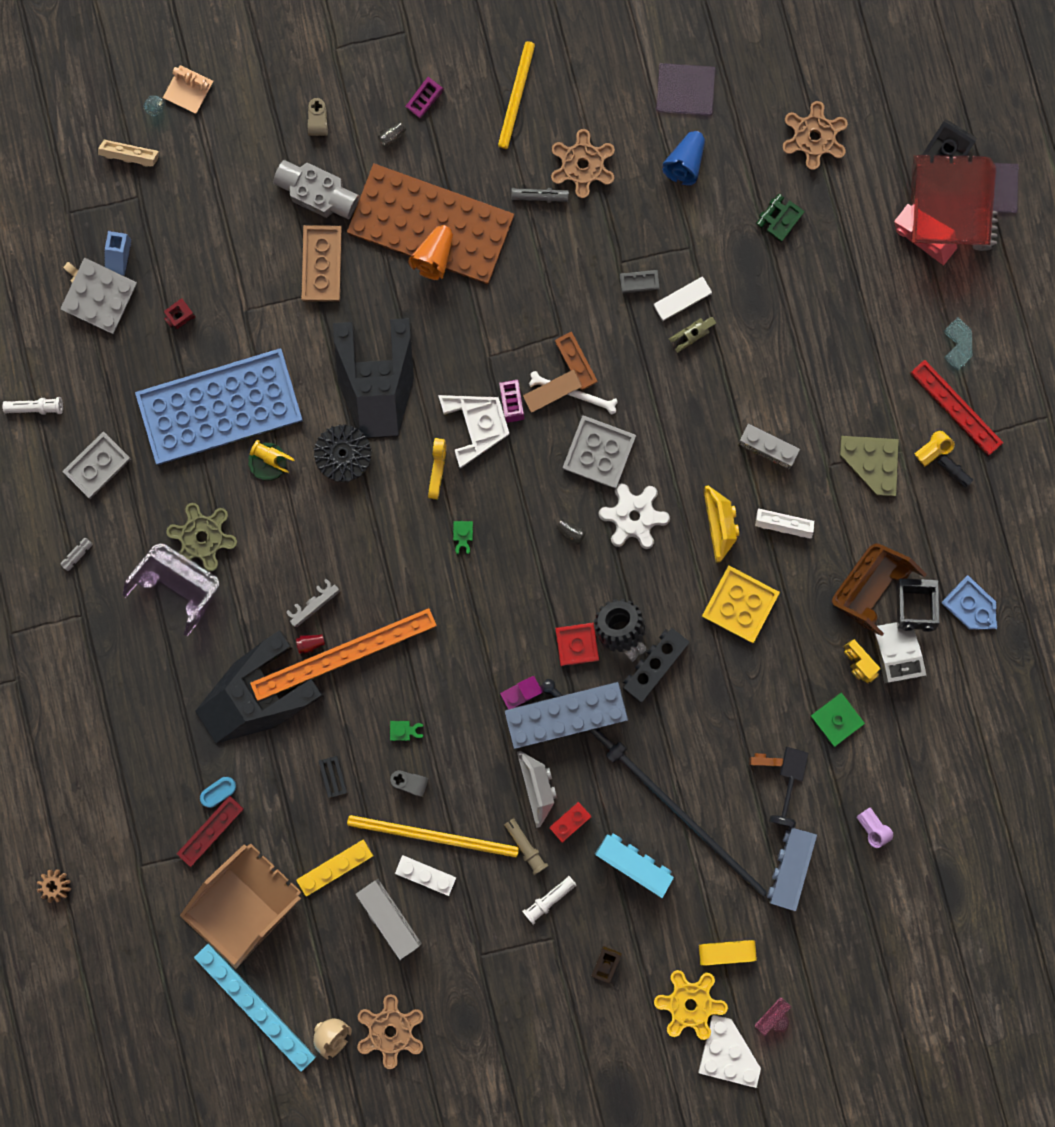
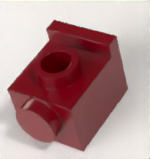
[164,298,196,329]

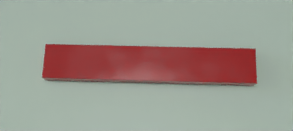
[910,360,1003,456]

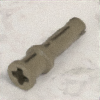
[504,818,548,875]

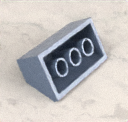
[767,827,817,911]

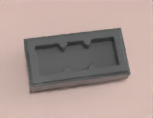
[620,270,660,294]

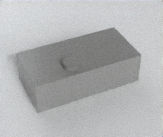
[356,879,422,960]

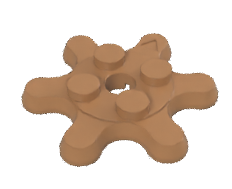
[782,101,848,170]
[551,129,615,198]
[357,994,423,1069]

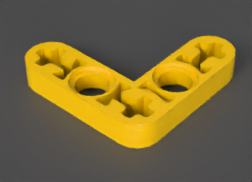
[428,438,447,500]

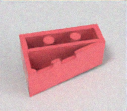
[894,204,957,265]

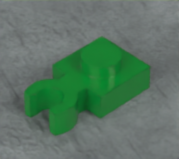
[453,521,473,554]
[390,721,423,741]

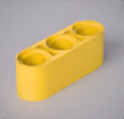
[699,940,757,965]

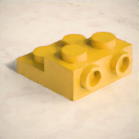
[843,639,881,683]

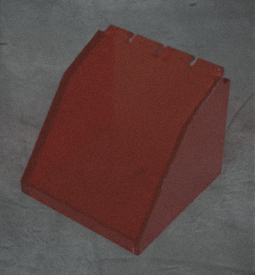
[911,155,996,245]

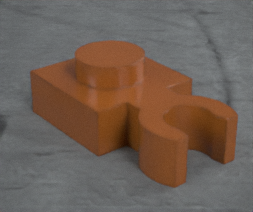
[749,753,783,766]

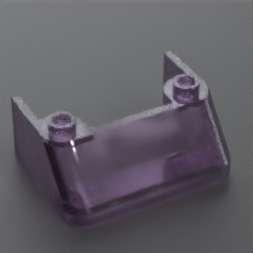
[123,544,219,636]

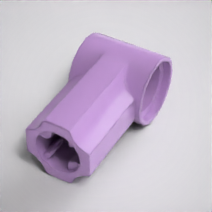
[856,808,893,848]

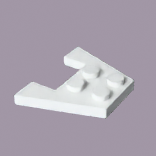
[438,395,509,468]

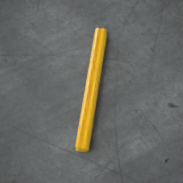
[498,41,535,149]

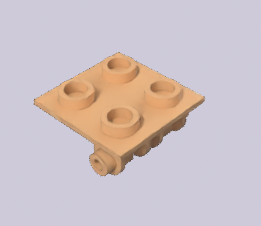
[163,65,213,114]

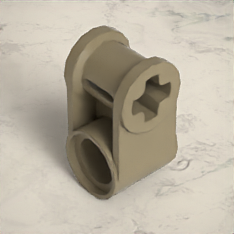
[308,98,328,136]

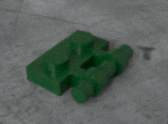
[756,194,805,243]

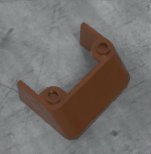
[832,543,927,636]

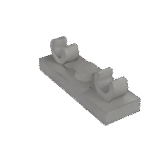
[287,579,340,628]

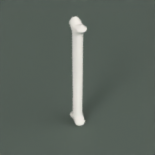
[529,371,618,414]

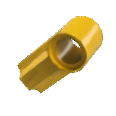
[914,431,954,467]

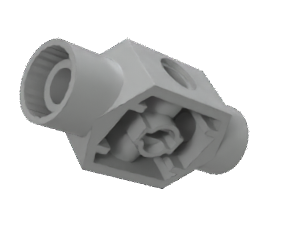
[273,160,360,219]

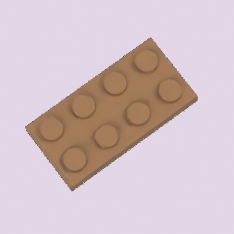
[301,225,342,302]

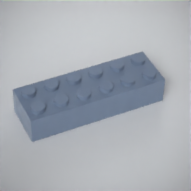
[505,682,628,749]

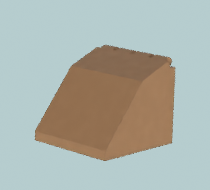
[180,844,301,969]

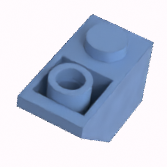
[105,231,131,276]

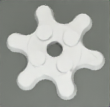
[599,484,670,549]

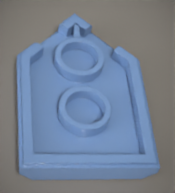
[941,575,997,629]

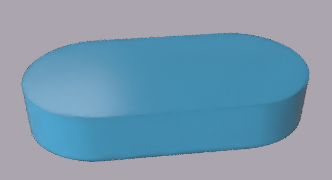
[200,777,236,808]

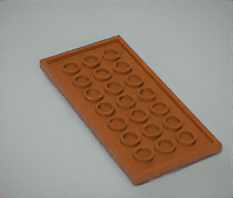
[347,163,514,285]

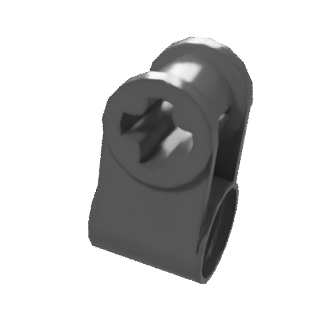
[390,770,429,797]

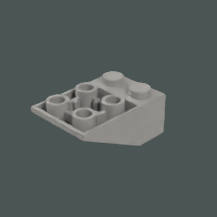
[874,622,926,684]

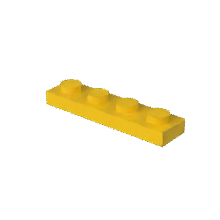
[297,839,373,896]

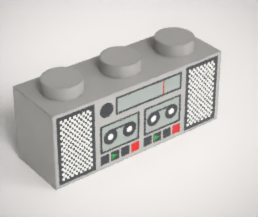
[738,424,800,469]

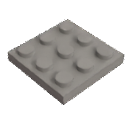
[61,258,137,334]
[562,415,636,489]

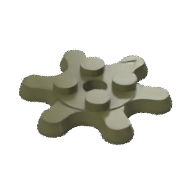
[166,503,237,571]

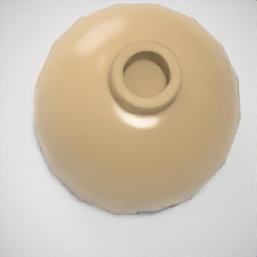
[313,1018,352,1059]

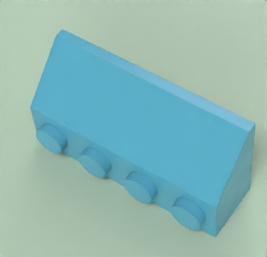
[595,833,674,898]

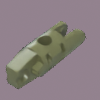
[669,317,716,353]

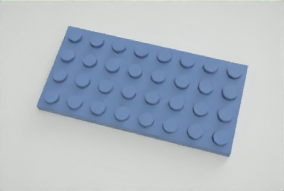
[135,348,303,465]

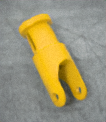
[249,440,295,473]

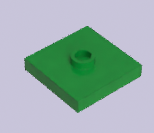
[810,693,865,747]

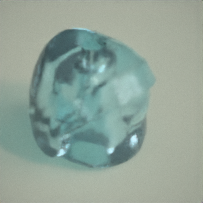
[143,95,165,116]

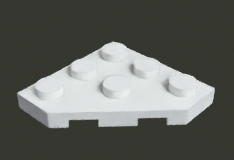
[698,1015,761,1088]

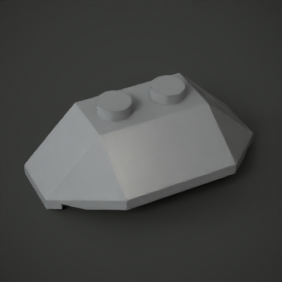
[517,751,557,828]

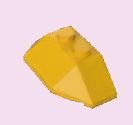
[703,486,739,563]

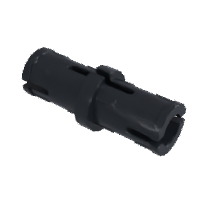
[937,454,974,488]

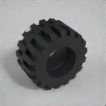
[594,599,646,652]

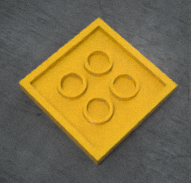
[702,565,780,644]

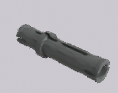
[511,188,568,203]

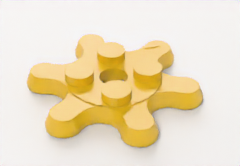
[654,970,728,1040]

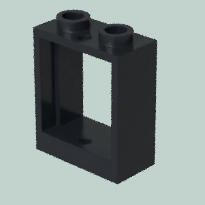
[896,578,939,632]

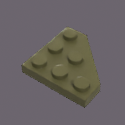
[839,436,899,497]

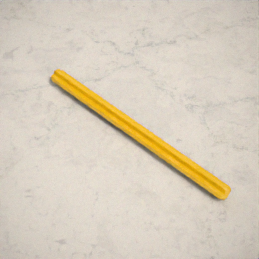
[347,815,519,857]

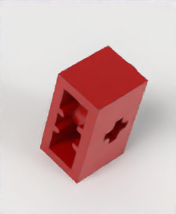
[549,802,591,842]

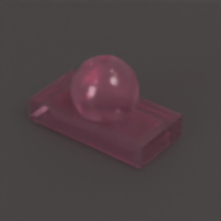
[755,997,791,1036]

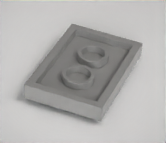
[62,431,131,499]

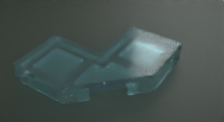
[944,317,972,371]

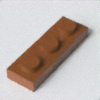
[555,331,598,391]

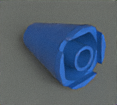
[662,131,705,185]

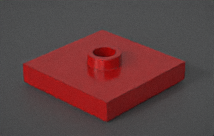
[555,623,599,666]

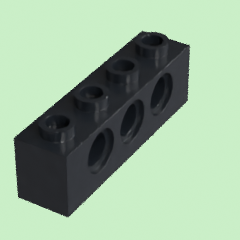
[623,628,690,703]

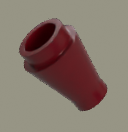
[295,634,325,654]

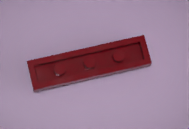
[177,796,244,867]

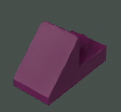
[500,676,543,709]

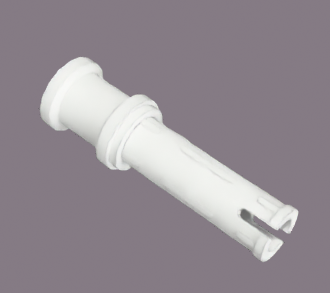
[3,397,63,415]
[522,876,577,925]

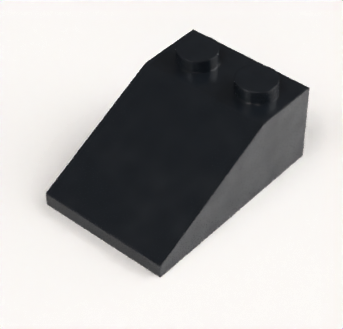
[912,119,978,189]

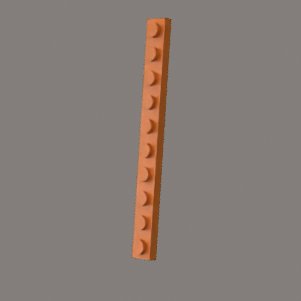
[250,608,437,701]

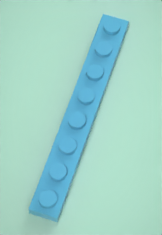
[194,943,316,1072]

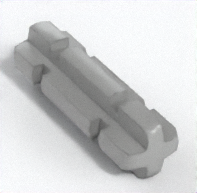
[60,538,92,571]

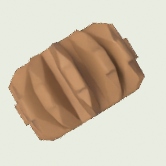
[37,870,71,903]

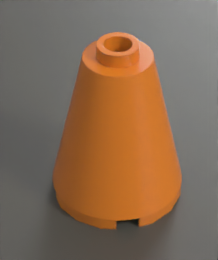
[408,225,453,280]

